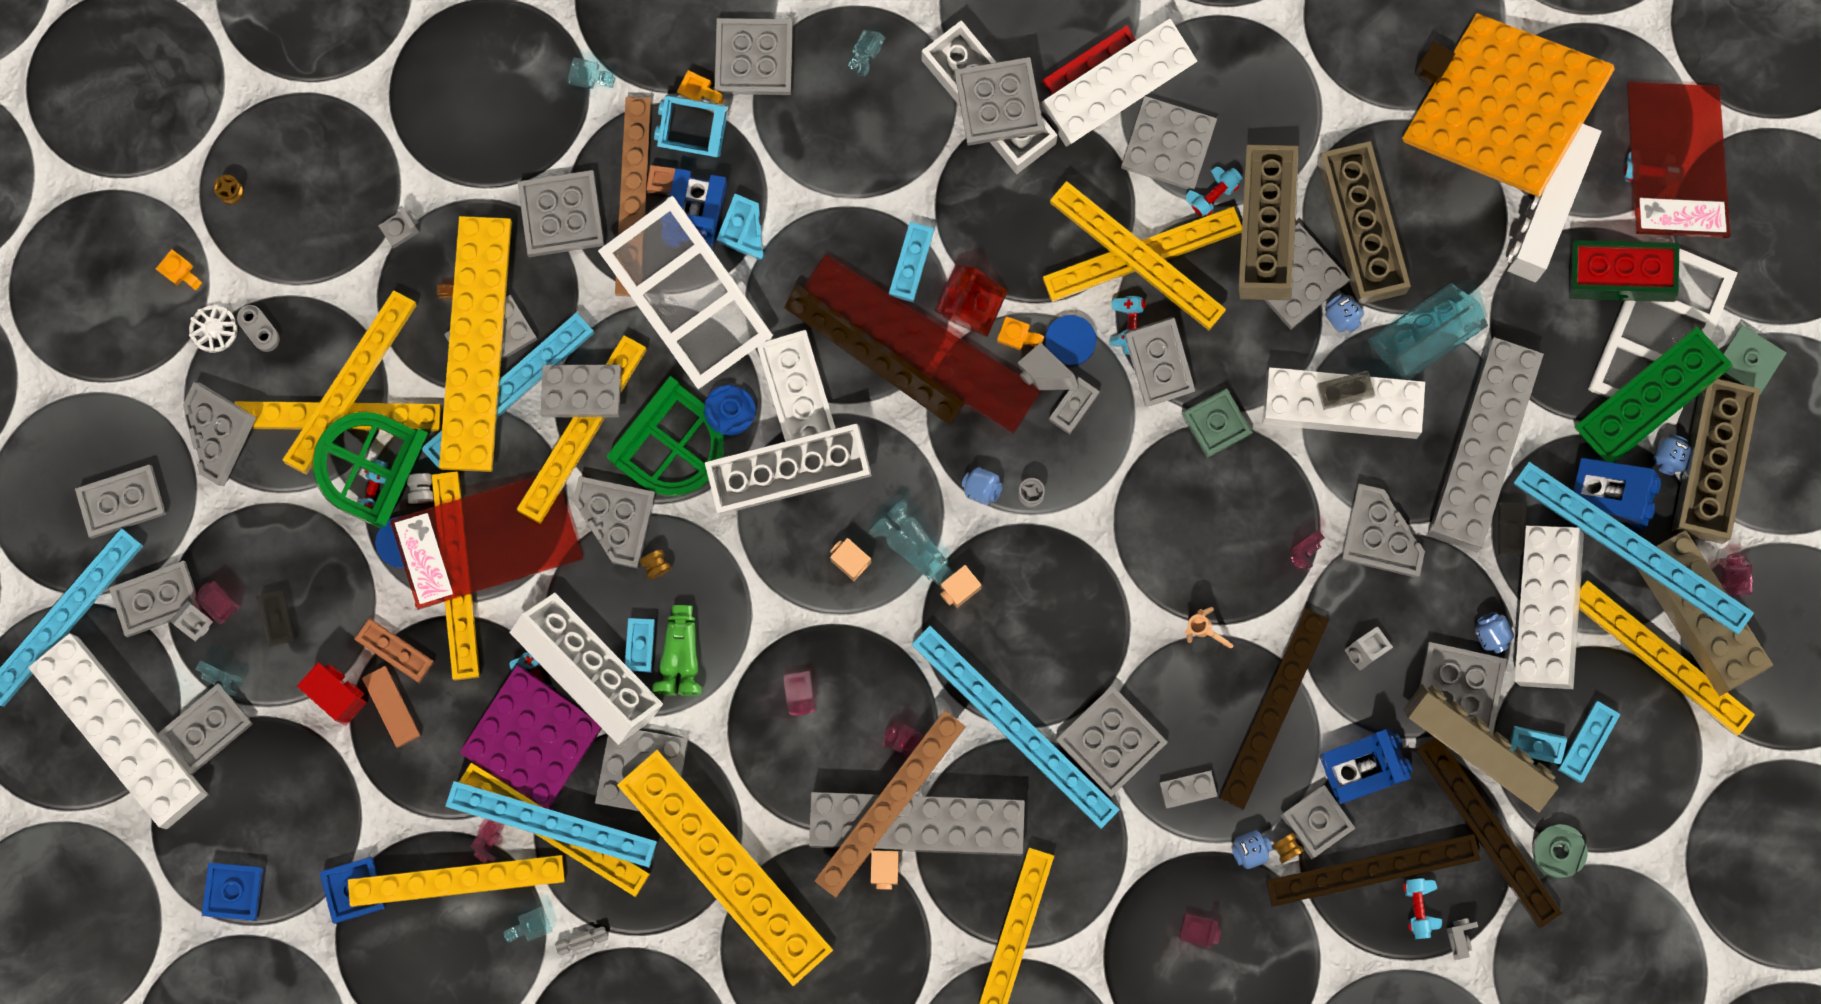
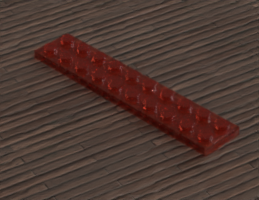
[803,255,1042,434]

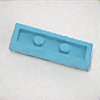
[889,222,934,303]
[1557,701,1620,783]

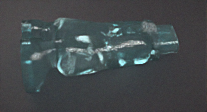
[868,499,954,586]

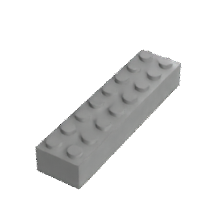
[1427,337,1544,553]
[809,792,1025,856]

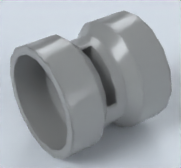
[406,473,434,504]
[1018,478,1045,508]

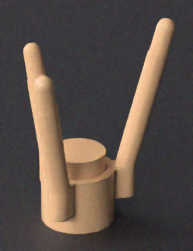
[1185,607,1233,648]

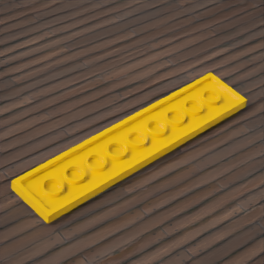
[439,216,512,472]
[617,750,833,986]

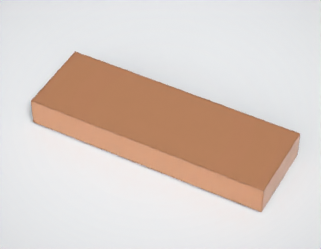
[354,618,434,683]
[362,666,421,748]

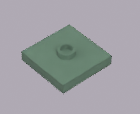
[1723,325,1786,395]
[1181,388,1253,458]

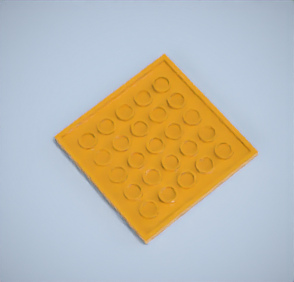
[1402,13,1615,197]

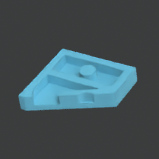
[716,194,763,260]

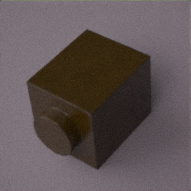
[1415,41,1456,85]

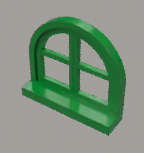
[606,376,725,497]
[312,412,428,529]

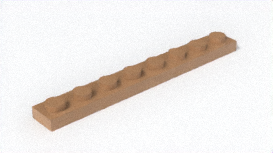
[615,97,652,297]
[815,710,966,898]

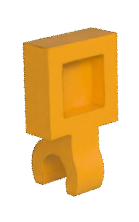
[677,70,725,105]
[156,249,202,290]
[997,316,1044,350]

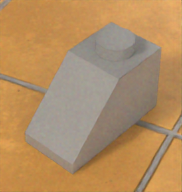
[1018,343,1079,390]

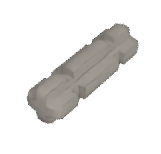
[555,927,608,955]

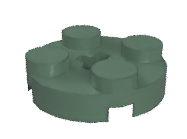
[1532,824,1588,878]

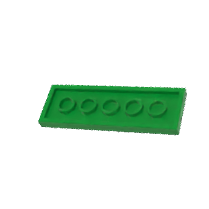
[1574,327,1733,463]

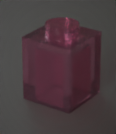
[195,581,241,625]

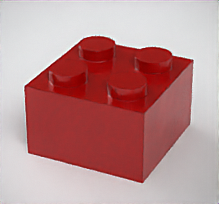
[297,662,367,726]

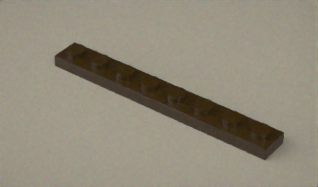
[784,285,965,425]
[1219,609,1330,810]
[1415,737,1562,928]
[1266,834,1481,907]

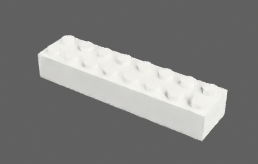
[28,633,208,829]

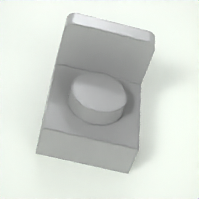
[378,206,419,249]
[170,601,213,642]
[1345,626,1393,671]
[1446,918,1478,960]

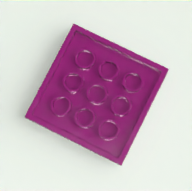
[459,665,602,809]

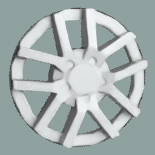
[189,304,238,353]

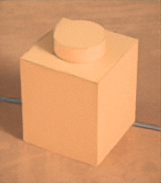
[830,538,872,582]
[940,565,982,608]
[871,851,899,890]

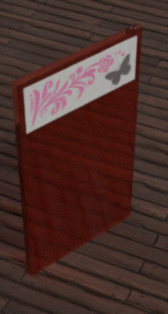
[1627,82,1731,238]
[390,476,583,610]

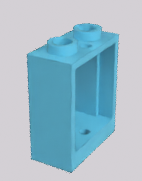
[654,95,728,157]

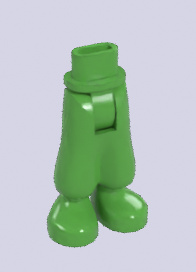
[652,605,702,696]

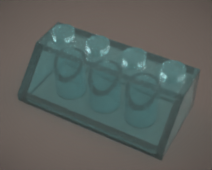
[1368,283,1488,380]

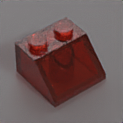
[934,265,1008,337]

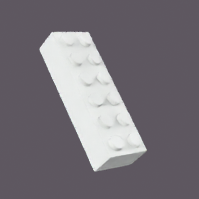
[1039,19,1197,147]
[922,20,1057,174]
[1506,124,1601,283]
[1262,367,1425,439]
[705,424,872,515]
[1515,526,1584,689]
[510,593,663,745]

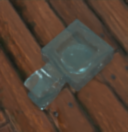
[848,30,885,77]
[567,57,615,89]
[195,661,244,696]
[503,906,553,942]

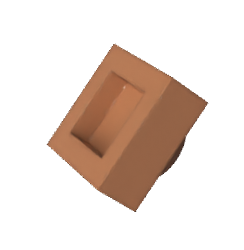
[646,165,675,195]

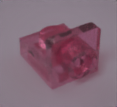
[1290,530,1325,572]
[1719,554,1752,596]
[783,671,816,715]
[883,722,925,757]
[470,820,501,863]
[1179,914,1221,949]

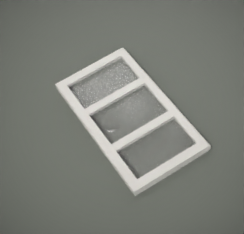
[598,196,773,389]
[1588,237,1737,426]

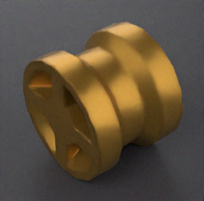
[213,175,244,205]
[639,549,672,580]
[1272,832,1304,864]

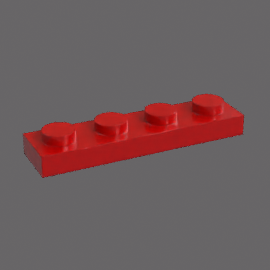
[1042,25,1136,95]

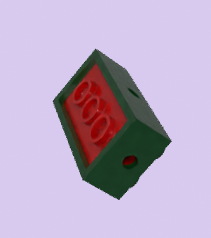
[1570,240,1680,302]

